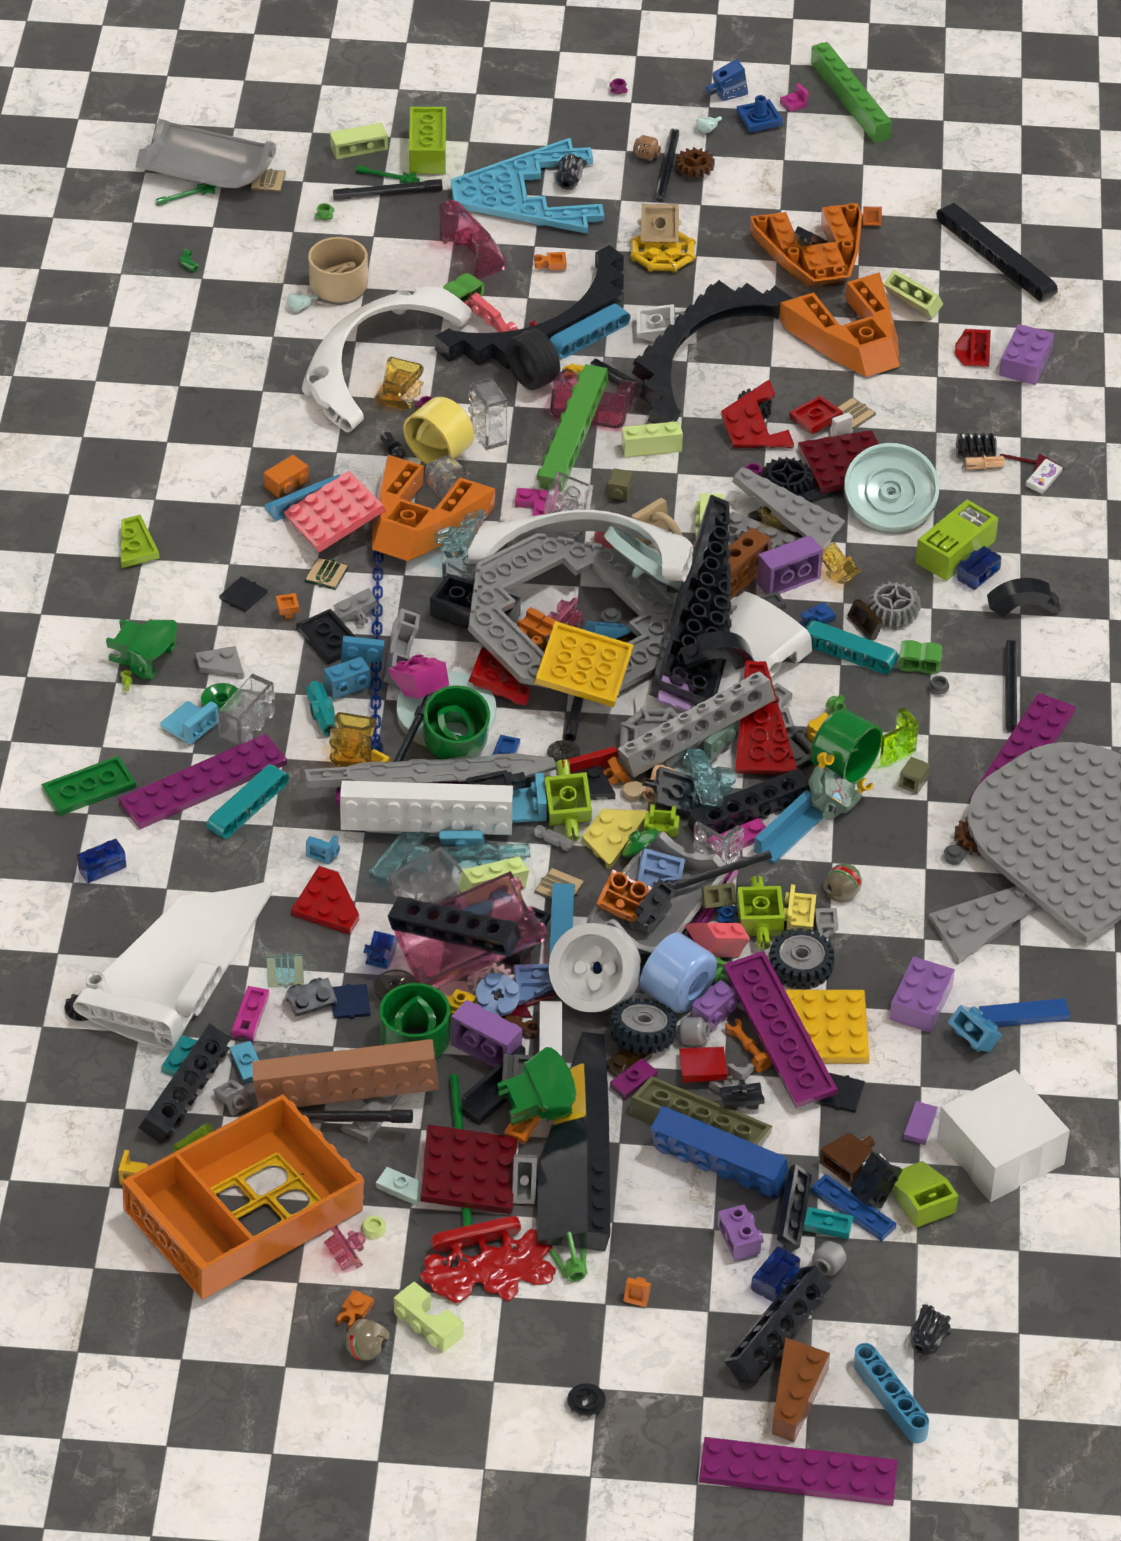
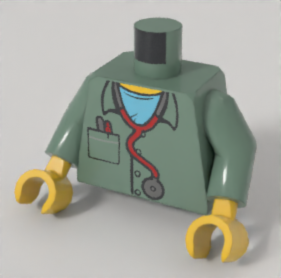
[808,752,873,820]

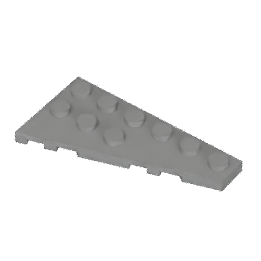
[929,886,1041,964]

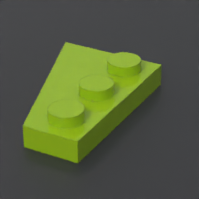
[121,514,160,568]

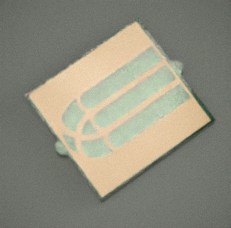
[305,557,349,590]

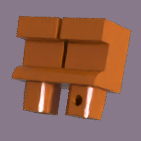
[517,607,558,650]

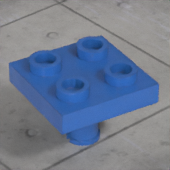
[736,95,783,133]

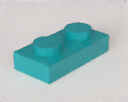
[161,1035,198,1076]
[803,1207,854,1240]

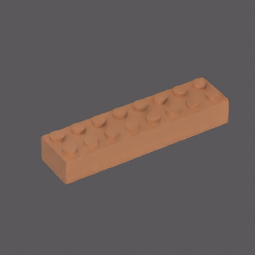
[252,1039,439,1107]

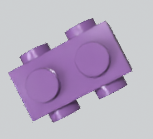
[691,980,738,1031]
[717,1204,764,1261]

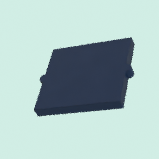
[332,984,370,1019]

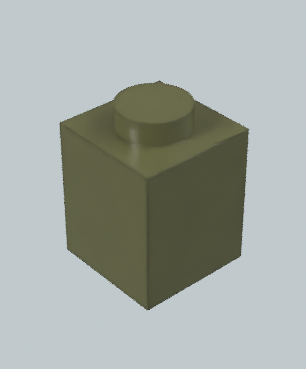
[608,468,633,501]
[899,756,930,794]

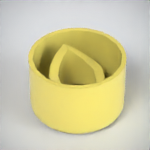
[403,397,474,468]

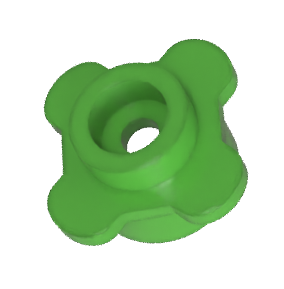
[315,203,335,220]
[826,695,846,715]

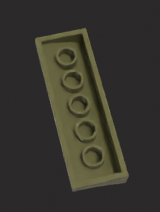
[629,1076,773,1147]

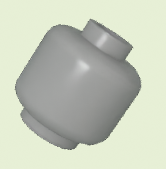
[676,1017,710,1046]
[812,1241,846,1276]

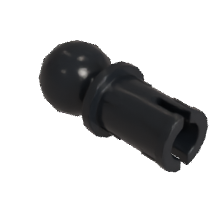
[380,432,407,459]

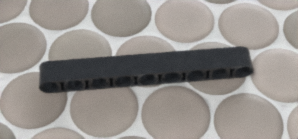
[936,203,1058,302]

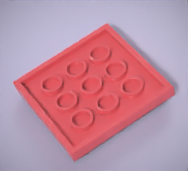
[284,470,386,552]

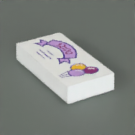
[1026,459,1063,495]

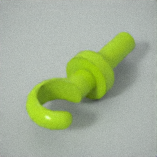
[120,670,132,691]

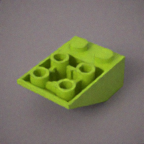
[891,1161,959,1228]

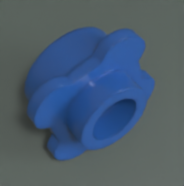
[716,906,738,923]

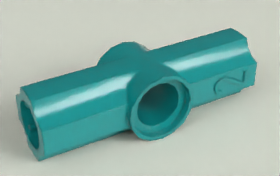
[306,681,339,737]

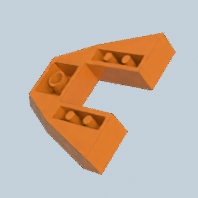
[750,203,862,287]
[779,272,900,377]
[371,455,496,561]

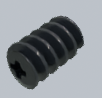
[955,433,997,458]

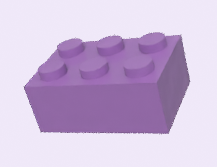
[999,324,1054,385]
[757,535,823,594]
[890,956,955,1033]
[451,1000,522,1068]

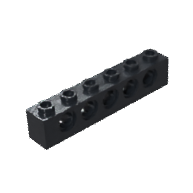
[688,768,811,842]
[387,896,521,957]
[138,1023,231,1143]
[724,1265,832,1383]

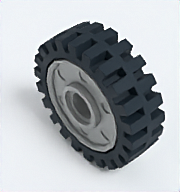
[769,928,834,989]
[610,998,677,1054]

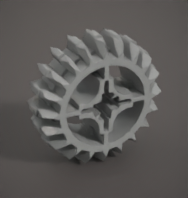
[866,581,921,628]

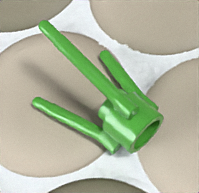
[549,1232,588,1282]

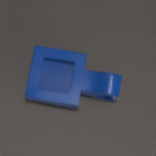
[799,602,836,628]

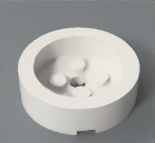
[549,923,641,1012]

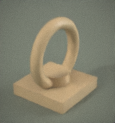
[637,204,681,242]
[631,498,682,546]

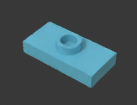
[439,831,485,848]
[229,1041,259,1084]

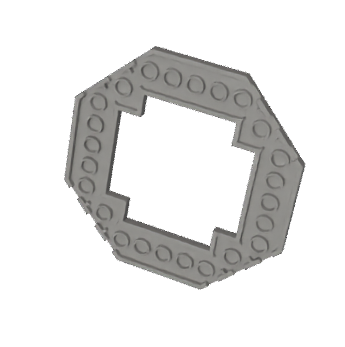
[468,532,674,692]

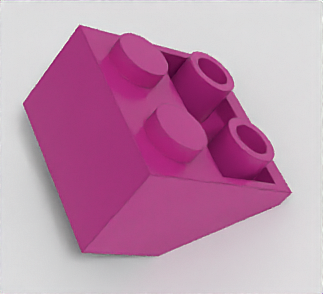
[388,654,449,699]

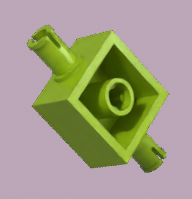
[544,760,592,841]
[737,876,785,950]

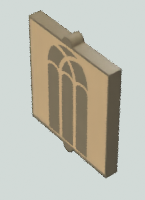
[251,168,286,193]
[837,397,876,430]
[534,868,585,900]

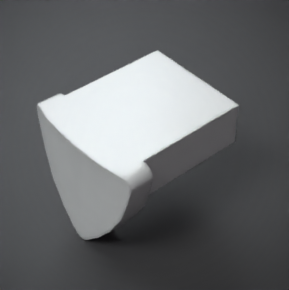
[830,412,853,437]

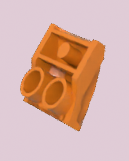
[596,870,652,923]

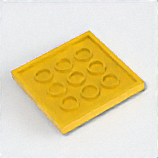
[534,621,634,707]
[785,990,870,1063]

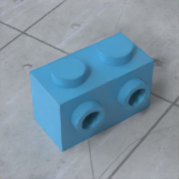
[324,656,371,700]
[948,1005,1002,1052]

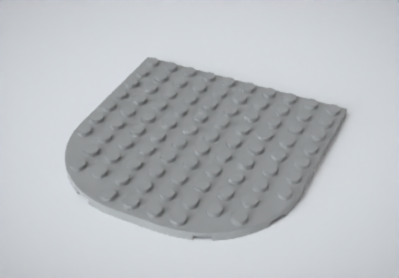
[967,742,1121,944]

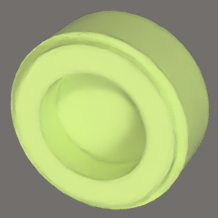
[362,1216,386,1239]

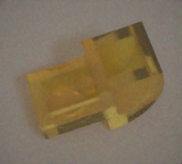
[822,542,861,584]

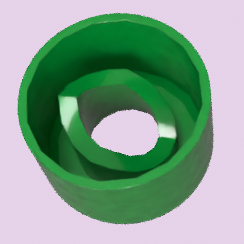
[423,685,490,759]
[810,709,883,785]
[380,983,451,1058]

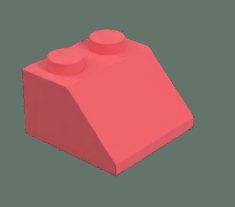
[685,923,750,957]

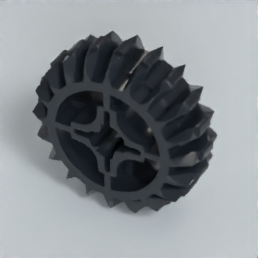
[761,456,814,495]

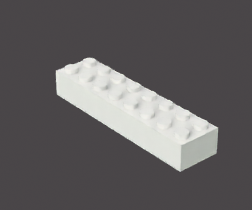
[340,781,513,835]

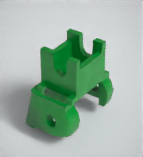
[106,619,177,679]
[497,1047,576,1126]

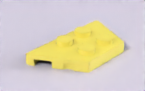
[582,809,649,870]

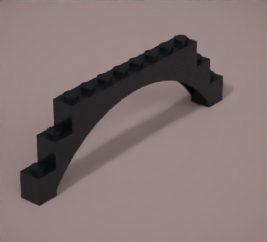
[435,245,624,369]
[632,280,793,424]

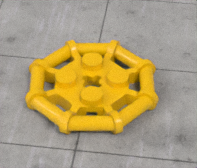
[630,231,696,273]

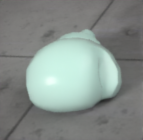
[696,116,722,133]
[287,293,318,311]

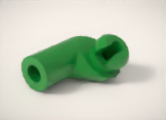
[180,249,199,273]

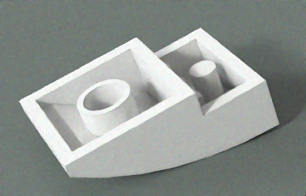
[637,304,697,344]

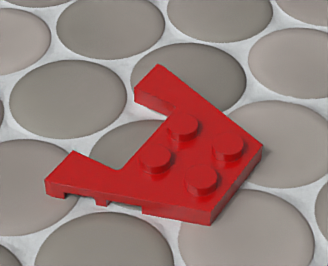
[720,380,794,449]

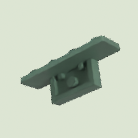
[682,720,740,774]

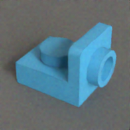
[306,835,340,864]

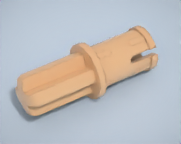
[965,455,1005,470]

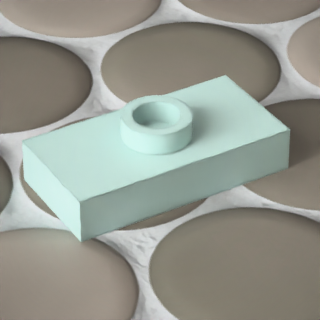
[376,1167,422,1205]

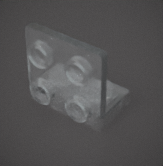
[693,821,744,865]

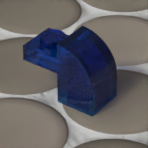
[363,931,399,969]

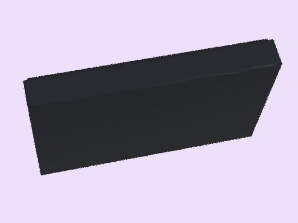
[296,608,356,665]

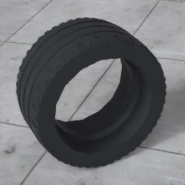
[506,328,561,390]

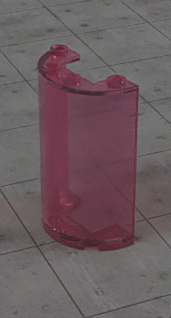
[393,871,548,989]

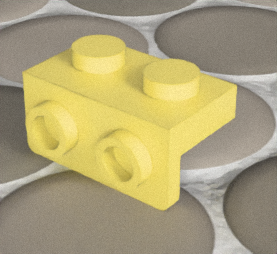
[784,884,816,933]

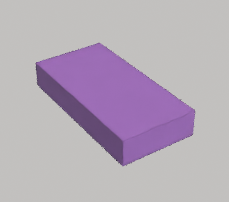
[903,1101,938,1145]

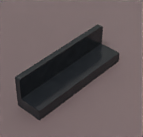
[462,1045,525,1125]

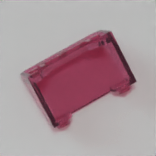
[439,200,506,279]
[550,370,637,429]

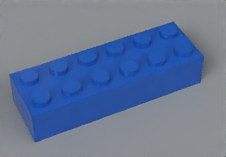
[650,1106,789,1199]

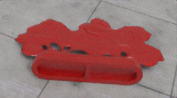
[419,1216,556,1304]

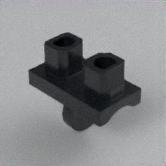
[720,1079,765,1111]

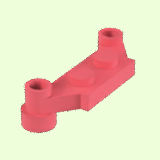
[464,293,518,333]

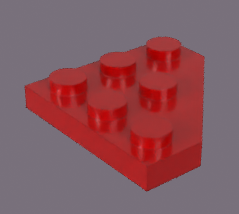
[468,647,531,706]
[291,866,359,935]

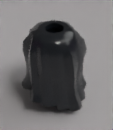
[555,153,587,190]
[908,1304,951,1355]

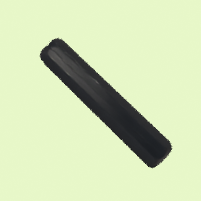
[590,358,639,391]

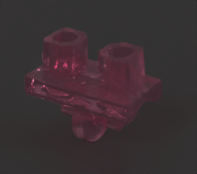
[548,597,584,628]
[324,1225,366,1270]

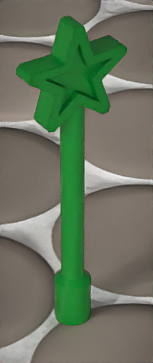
[356,165,420,184]
[156,183,217,206]

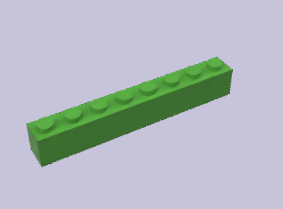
[811,42,892,143]
[537,364,608,493]

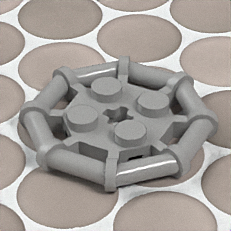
[618,706,692,768]

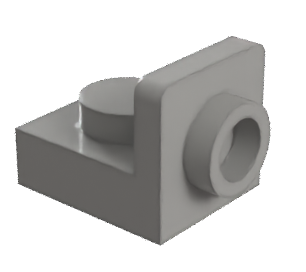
[213,1080,250,1116]

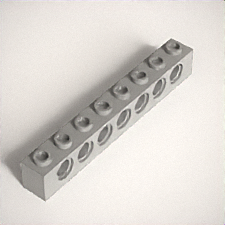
[618,671,775,777]

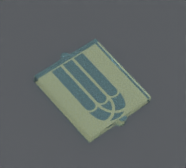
[266,953,304,988]

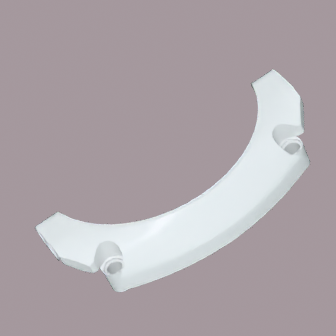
[302,287,473,433]
[468,510,693,582]

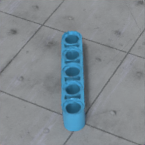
[550,304,631,359]
[550,883,574,955]
[854,1343,929,1443]

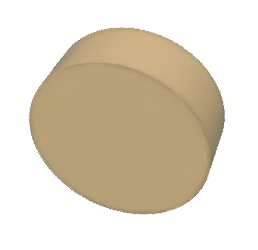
[623,781,644,801]

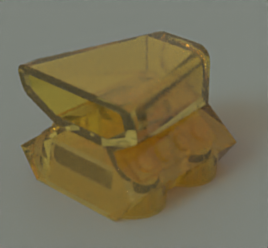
[374,357,424,410]
[329,712,376,767]

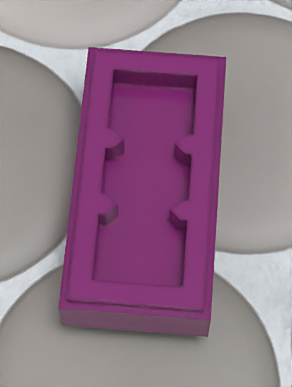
[610,1059,658,1100]

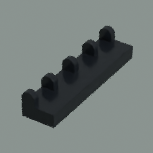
[777,1164,812,1254]

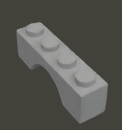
[383,608,420,686]

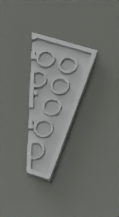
[732,467,845,551]

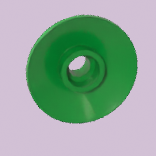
[201,683,242,714]
[622,828,658,857]

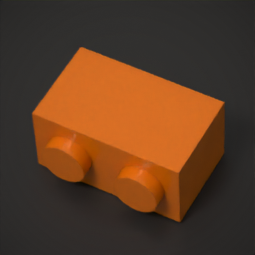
[263,455,309,498]

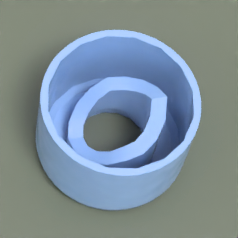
[640,932,717,1013]

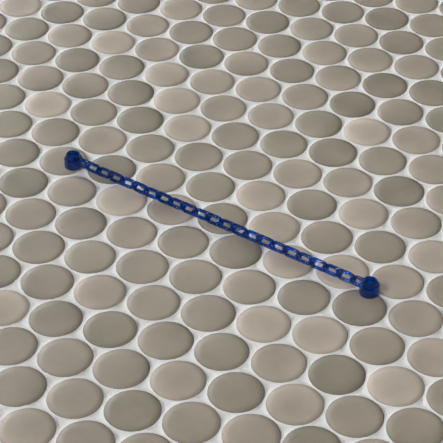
[367,533,384,757]

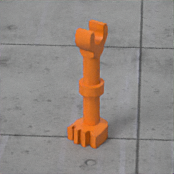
[725,1018,772,1073]

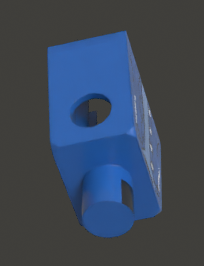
[705,59,748,101]

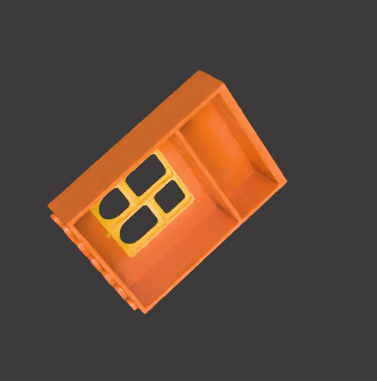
[122,1094,365,1300]

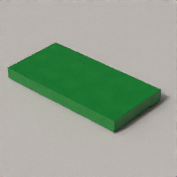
[41,756,136,816]

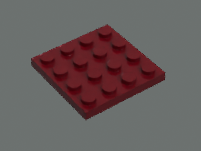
[797,430,879,494]
[420,1124,517,1214]

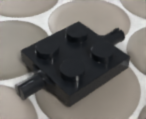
[642,766,711,816]

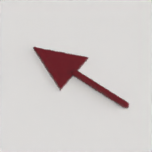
[1000,453,1065,473]
[507,993,559,1018]

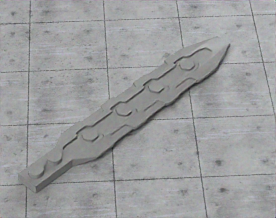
[304,753,557,789]

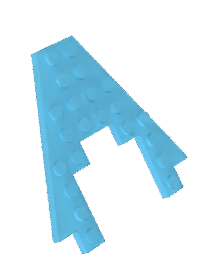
[451,138,604,233]

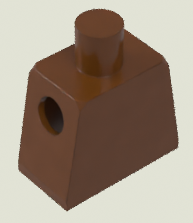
[819,1133,875,1188]

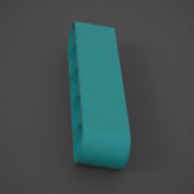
[805,620,899,674]
[206,764,289,839]

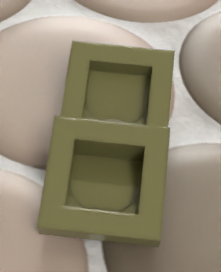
[701,883,737,908]

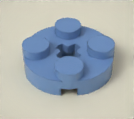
[475,973,520,1018]

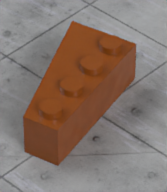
[772,1338,830,1442]

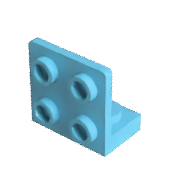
[160,701,219,745]
[512,773,547,823]

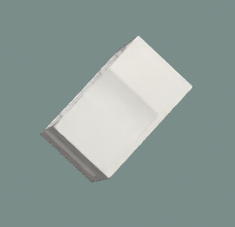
[937,1070,1070,1202]

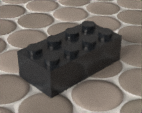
[430,573,521,629]

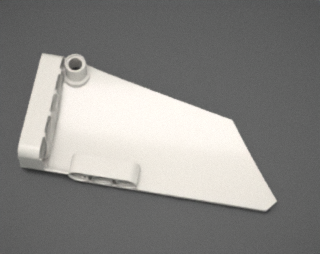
[635,592,812,726]
[73,882,272,1050]

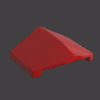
[955,329,991,367]

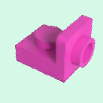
[780,83,809,113]

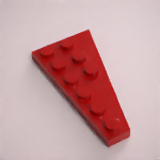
[735,661,797,775]

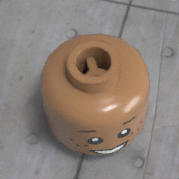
[633,135,661,161]

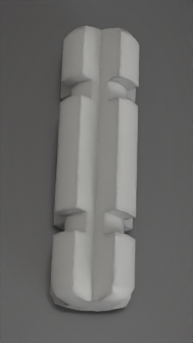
[534,825,573,851]

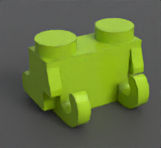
[644,804,680,837]

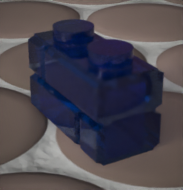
[957,546,1002,590]
[77,838,127,883]
[751,1246,801,1302]

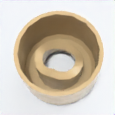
[308,237,368,303]

